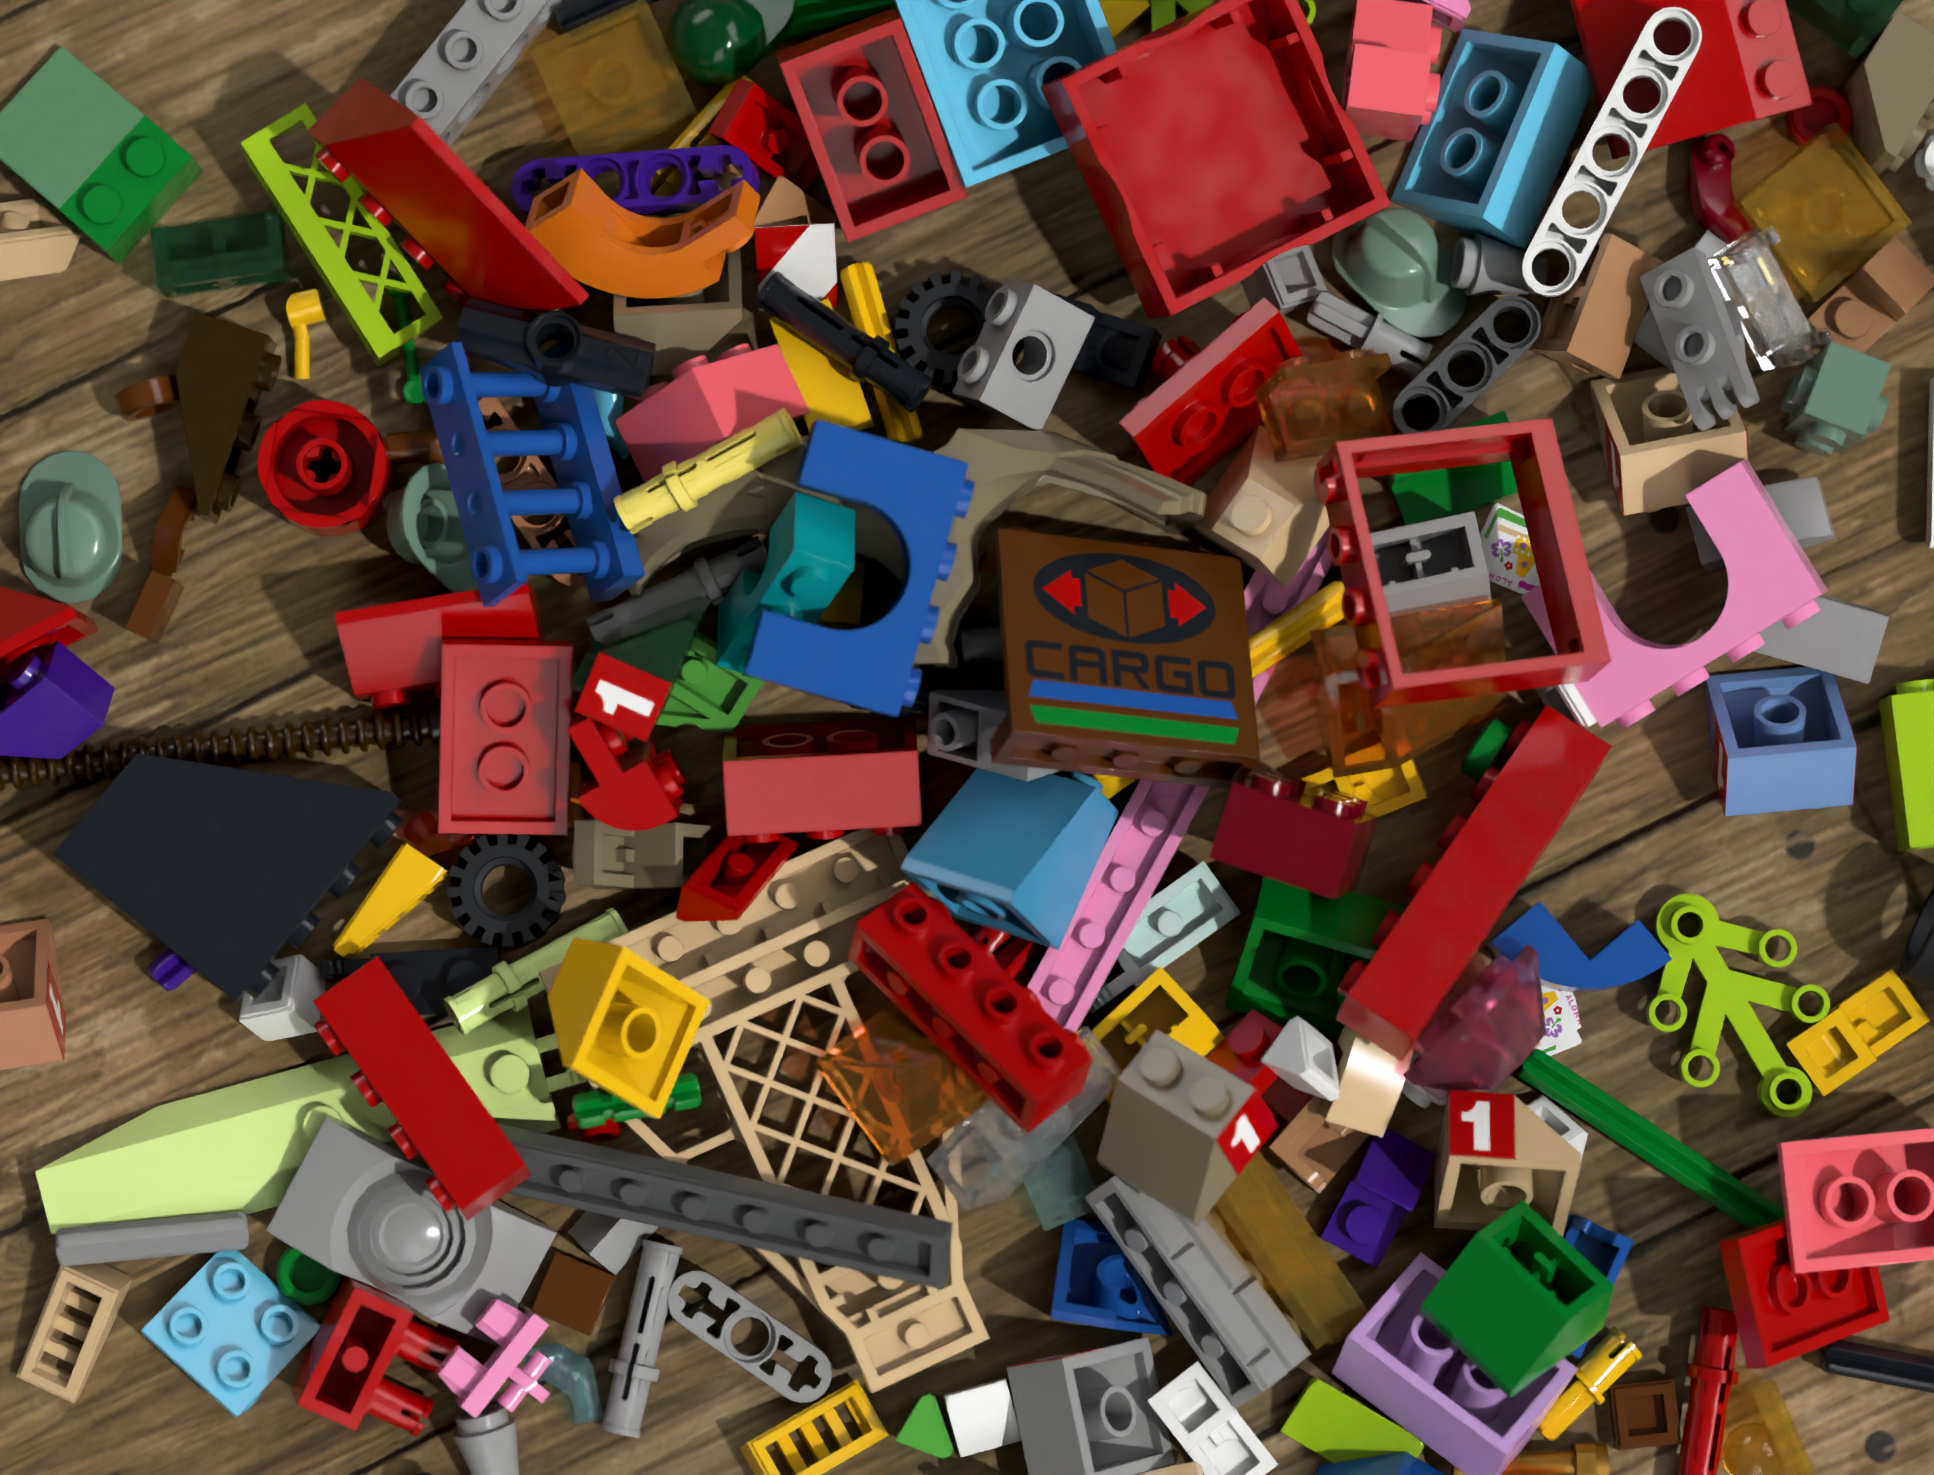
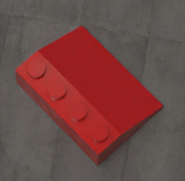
[1570,0,1813,160]
[307,77,590,313]

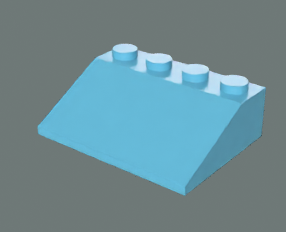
[893,0,1116,188]

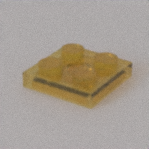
[529,0,698,156]
[1733,123,1912,302]

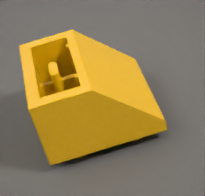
[1082,966,1225,1106]

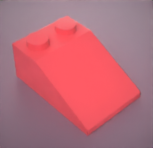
[1777,1128,1934,1274]

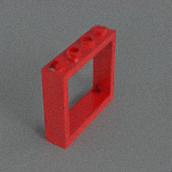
[1314,418,1611,709]

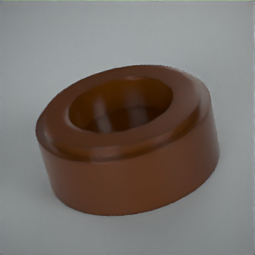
[114,375,180,421]

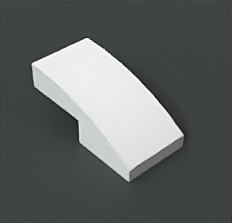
[1147,1361,1278,1475]

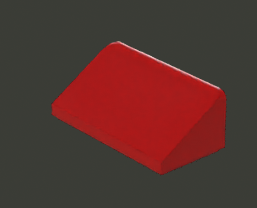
[676,834,798,922]

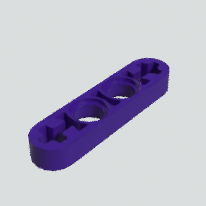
[511,145,760,216]

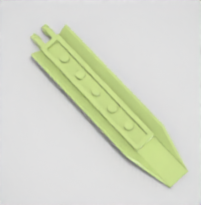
[35,1005,587,1234]

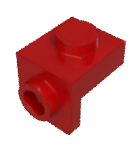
[1206,1009,1284,1117]

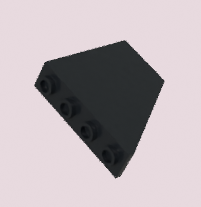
[53,753,403,1002]

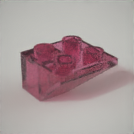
[1403,944,1546,1092]

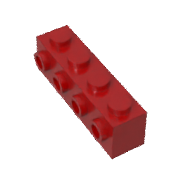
[848,882,1093,1134]
[313,956,531,1221]

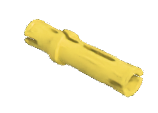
[613,408,803,535]

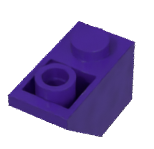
[0,640,115,759]

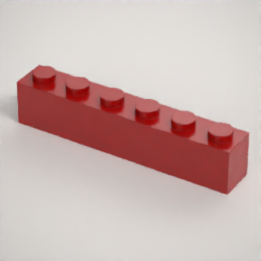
[1336,705,1612,1062]

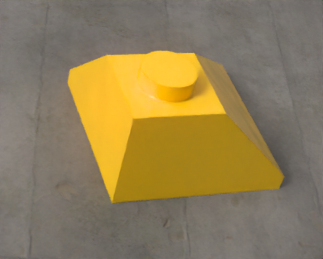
[547,937,710,1119]

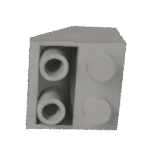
[1370,511,1496,664]

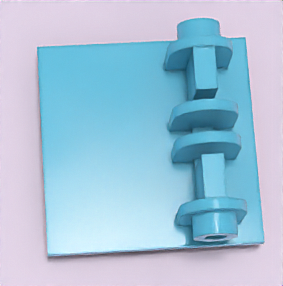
[141,1250,321,1419]

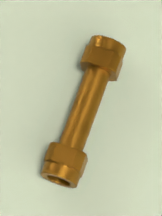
[1450,1443,1609,1475]

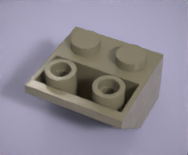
[1841,10,1934,182]

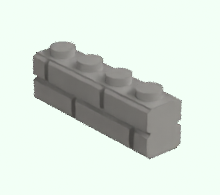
[1084,1174,1311,1408]

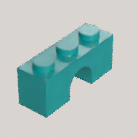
[716,491,855,673]

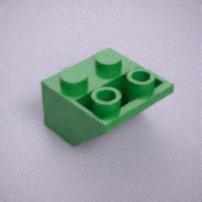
[1420,1200,1615,1399]

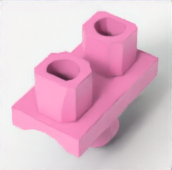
[436,1298,552,1418]

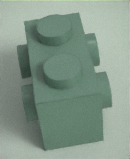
[1779,341,1892,457]

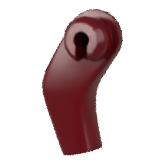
[1688,133,1759,253]

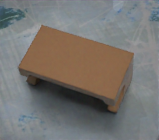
[1531,234,1664,379]
[1265,1061,1403,1194]

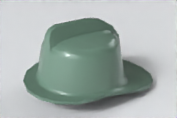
[1331,208,1467,338]
[19,450,123,603]
[382,463,479,593]

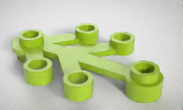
[1646,893,1830,1118]

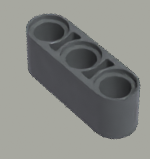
[1387,295,1541,436]

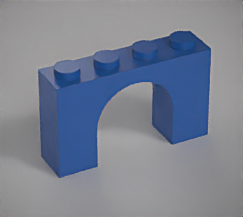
[741,419,975,717]

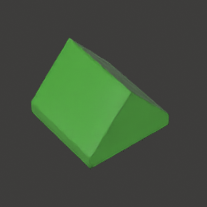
[895,1391,954,1459]

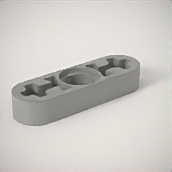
[668,1270,833,1403]

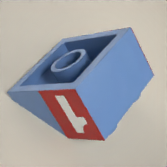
[1704,667,1858,817]

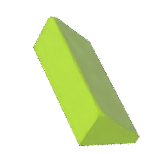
[1280,1375,1426,1463]

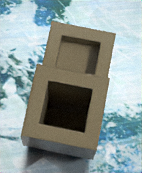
[572,820,714,891]

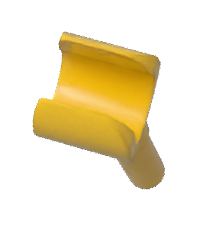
[286,288,327,379]

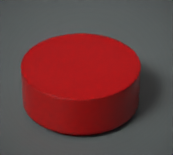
[1785,85,1852,152]

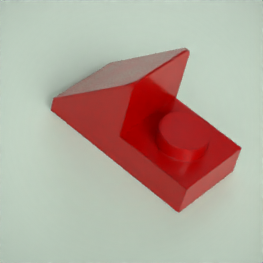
[707,78,819,193]

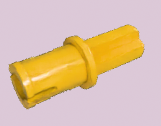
[1536,1327,1643,1441]

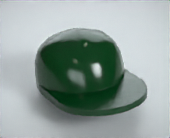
[668,0,797,86]

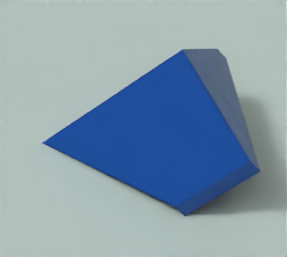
[1048,1217,1174,1336]

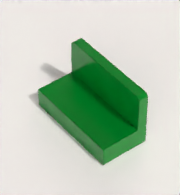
[1385,410,1518,526]

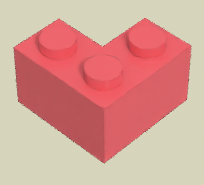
[1340,0,1442,142]
[615,343,810,483]

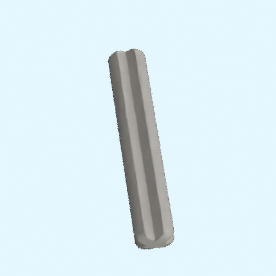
[55,1211,249,1267]

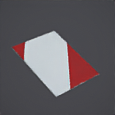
[754,223,838,311]

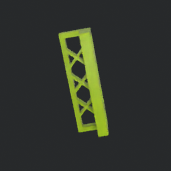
[240,103,444,367]

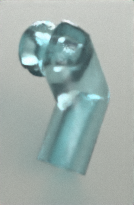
[524,1343,604,1425]

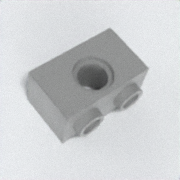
[952,278,1095,431]

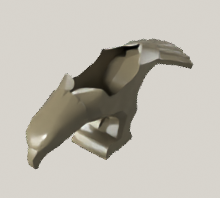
[628,429,1207,673]

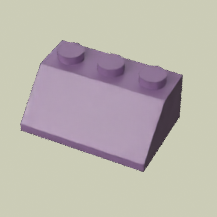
[1332,1253,1578,1475]

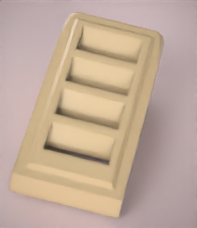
[16,1263,132,1404]

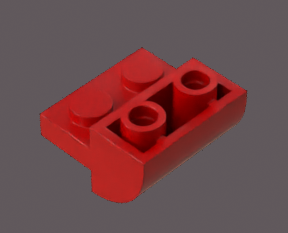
[567,711,687,831]

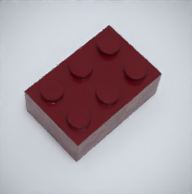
[1209,770,1379,899]

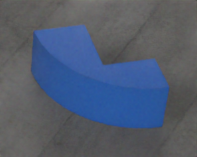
[1483,901,1672,992]

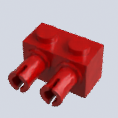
[291,1276,462,1437]

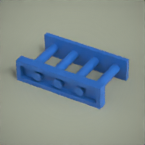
[419,341,645,607]

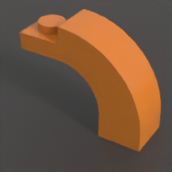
[525,168,761,299]

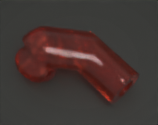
[403,811,478,857]

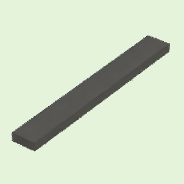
[498,1124,952,1289]

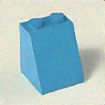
[901,768,1119,950]

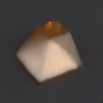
[813,1001,990,1166]

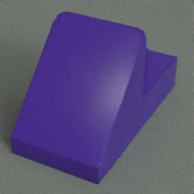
[1319,1128,1436,1268]

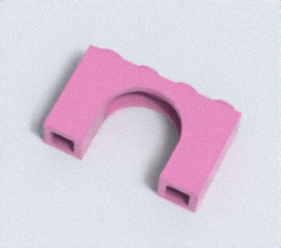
[1521,460,1828,730]

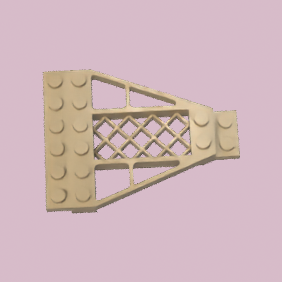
[538,828,990,1393]

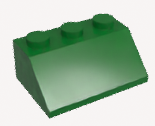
[1225,876,1407,1040]

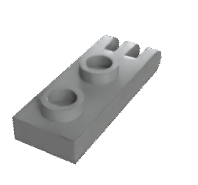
[1639,247,1759,431]

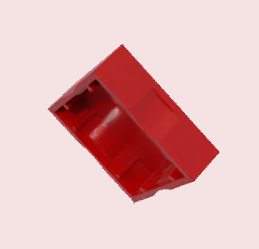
[1041,0,1391,319]

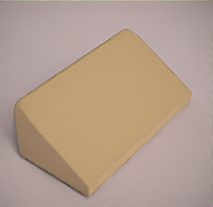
[0,198,82,281]

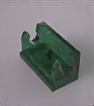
[151,209,292,299]

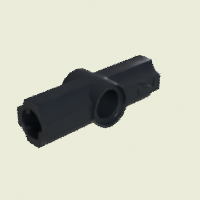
[455,297,656,401]

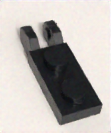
[320,946,501,1016]

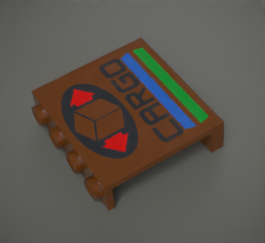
[978,527,1260,789]

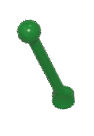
[386,274,425,405]

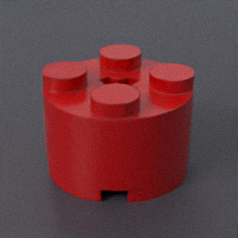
[257,400,395,537]

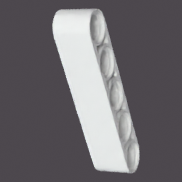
[1522,7,1702,297]

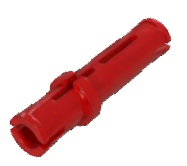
[1677,1306,1739,1475]

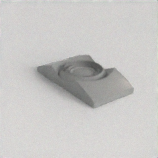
[266,1114,557,1346]

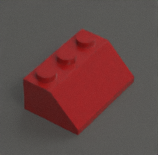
[335,581,545,709]
[722,717,922,843]

